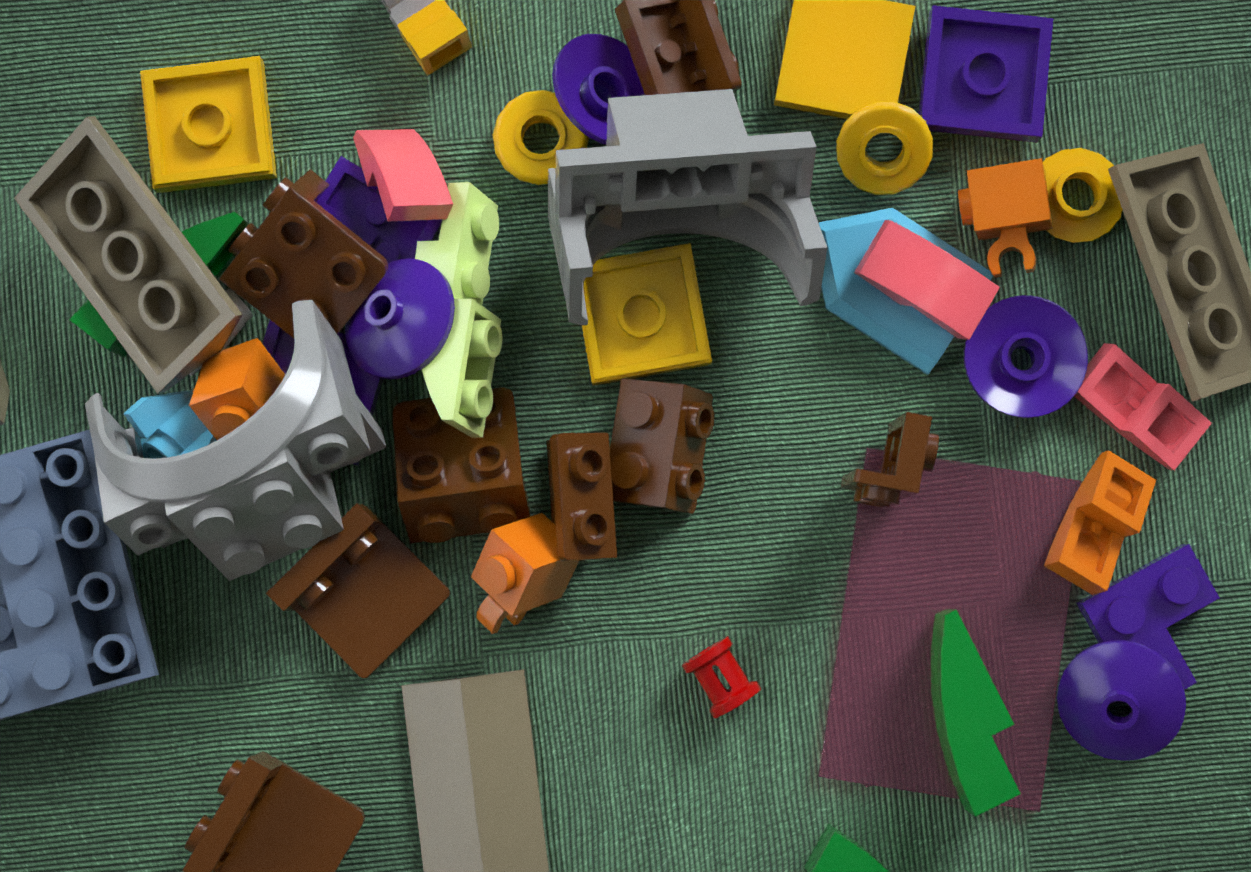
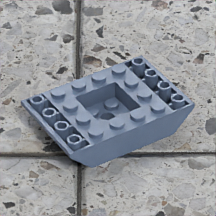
[0,429,159,721]

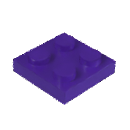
[919,5,1054,143]

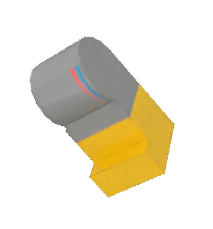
[381,0,472,76]

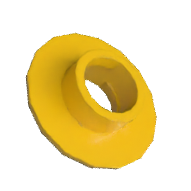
[493,90,589,185]
[836,101,933,195]
[1043,148,1123,243]

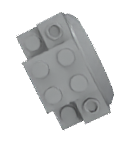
[548,89,827,325]
[85,300,386,581]

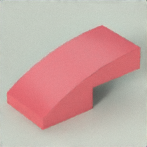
[353,129,453,222]
[854,220,1000,340]
[1074,343,1212,470]

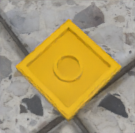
[774,0,916,119]
[140,56,277,193]
[582,243,712,386]

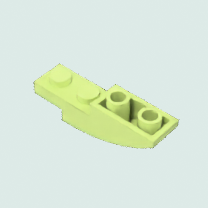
[415,182,503,438]

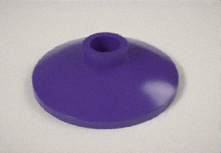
[552,34,645,145]
[345,258,455,379]
[964,295,1088,418]
[1057,640,1186,761]

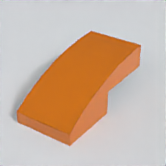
[1044,450,1156,595]

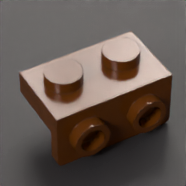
[614,0,742,95]
[610,378,714,514]
[840,412,939,508]
[546,433,617,561]

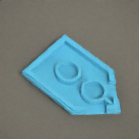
[819,208,993,375]

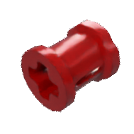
[681,636,761,719]

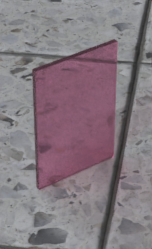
[818,447,1083,812]

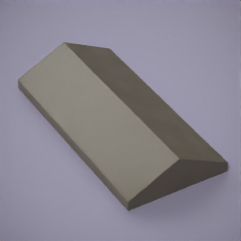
[14,116,243,394]
[1108,143,1251,402]
[401,669,550,872]

